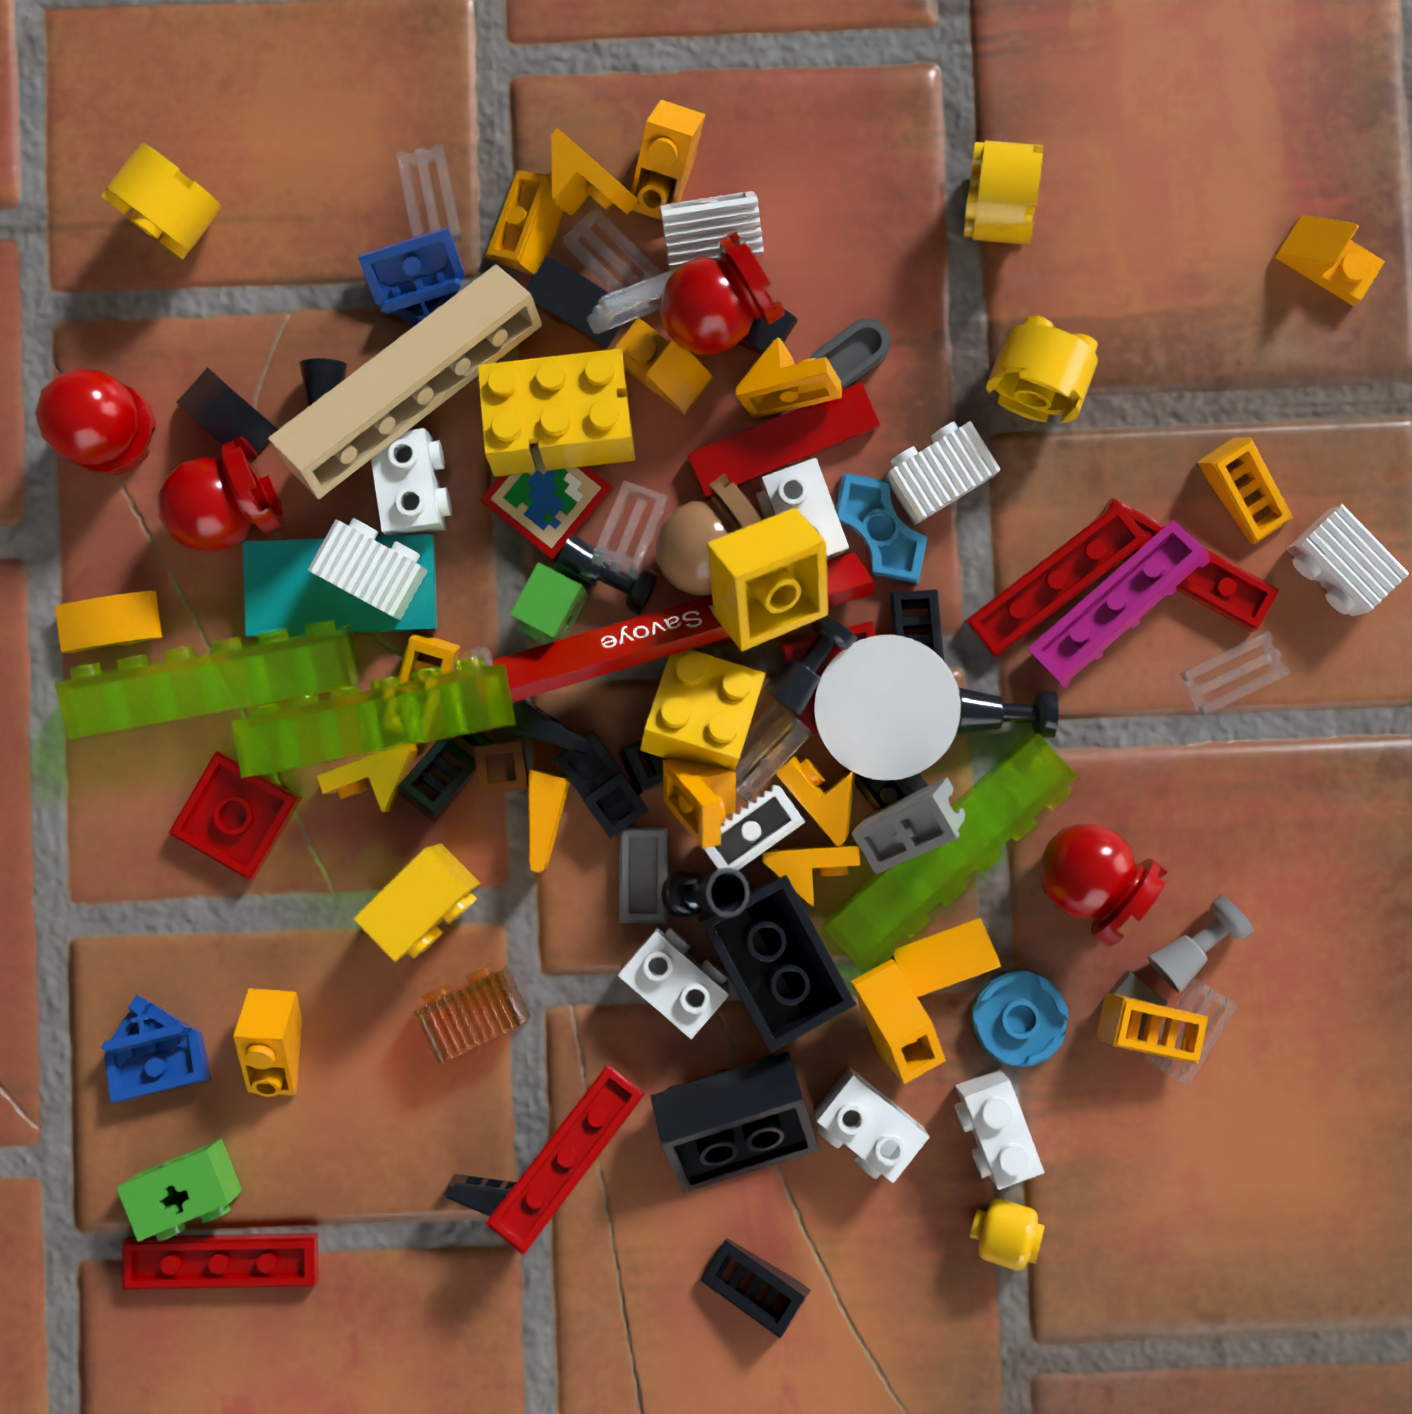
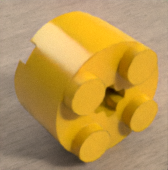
[963,140,1043,245]
[100,143,222,260]
[986,315,1098,423]

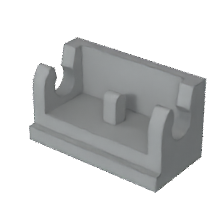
[851,777,965,874]

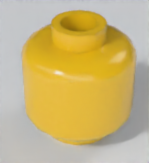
[970,1198,1045,1271]

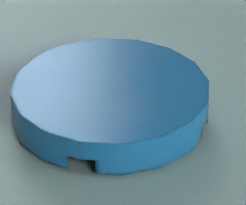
[971,970,1068,1067]

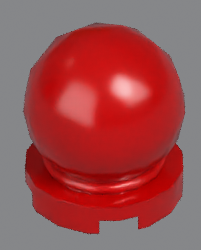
[660,230,785,355]
[35,369,156,475]
[158,436,285,553]
[1039,824,1168,947]

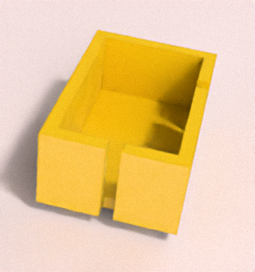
[478,348,635,477]

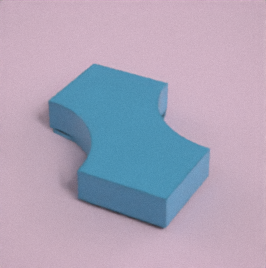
[836,473,927,585]

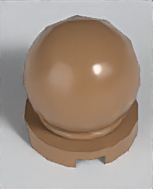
[656,474,762,596]

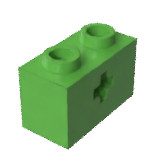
[510,562,589,645]
[116,1138,242,1242]

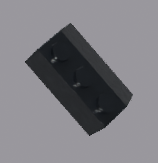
[697,874,857,1053]
[650,1051,820,1194]

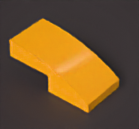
[55,591,162,653]

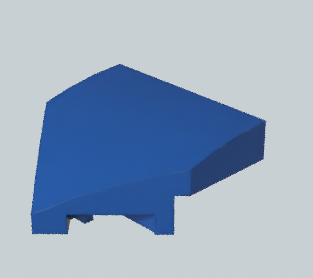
[358,226,465,326]
[101,995,211,1103]

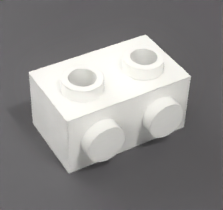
[371,428,452,536]
[755,458,849,560]
[618,926,730,1039]
[814,1067,930,1183]
[954,1069,1044,1190]

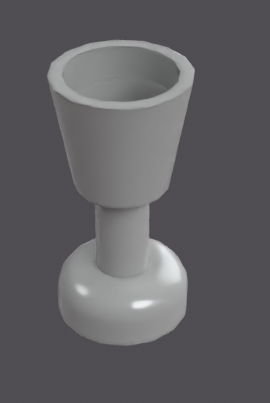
[1147,895,1254,994]

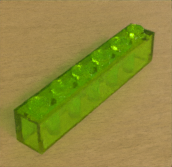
[54,619,362,740]
[232,657,516,778]
[820,733,1078,972]

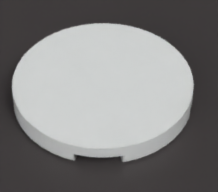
[814,635,961,780]

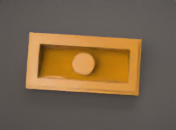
[485,171,564,276]
[891,918,1001,997]

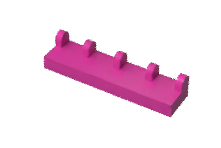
[1028,520,1210,690]

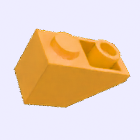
[631,100,706,220]
[850,959,946,1084]
[233,988,302,1097]

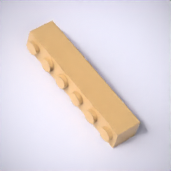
[268,264,542,500]

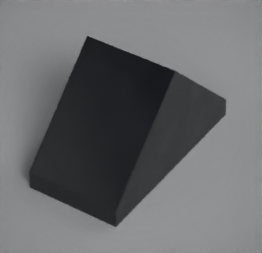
[177,367,279,463]

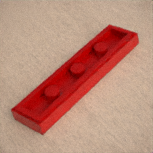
[688,382,880,500]
[1102,498,1280,632]
[965,502,1149,657]
[485,1064,645,1256]
[122,1233,319,1290]

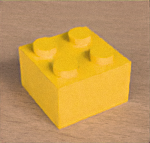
[707,507,828,651]
[640,649,765,772]
[353,843,481,962]

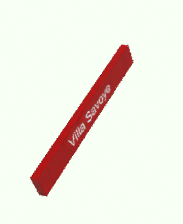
[491,553,874,704]

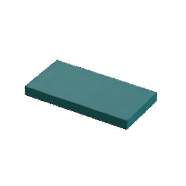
[243,534,438,637]

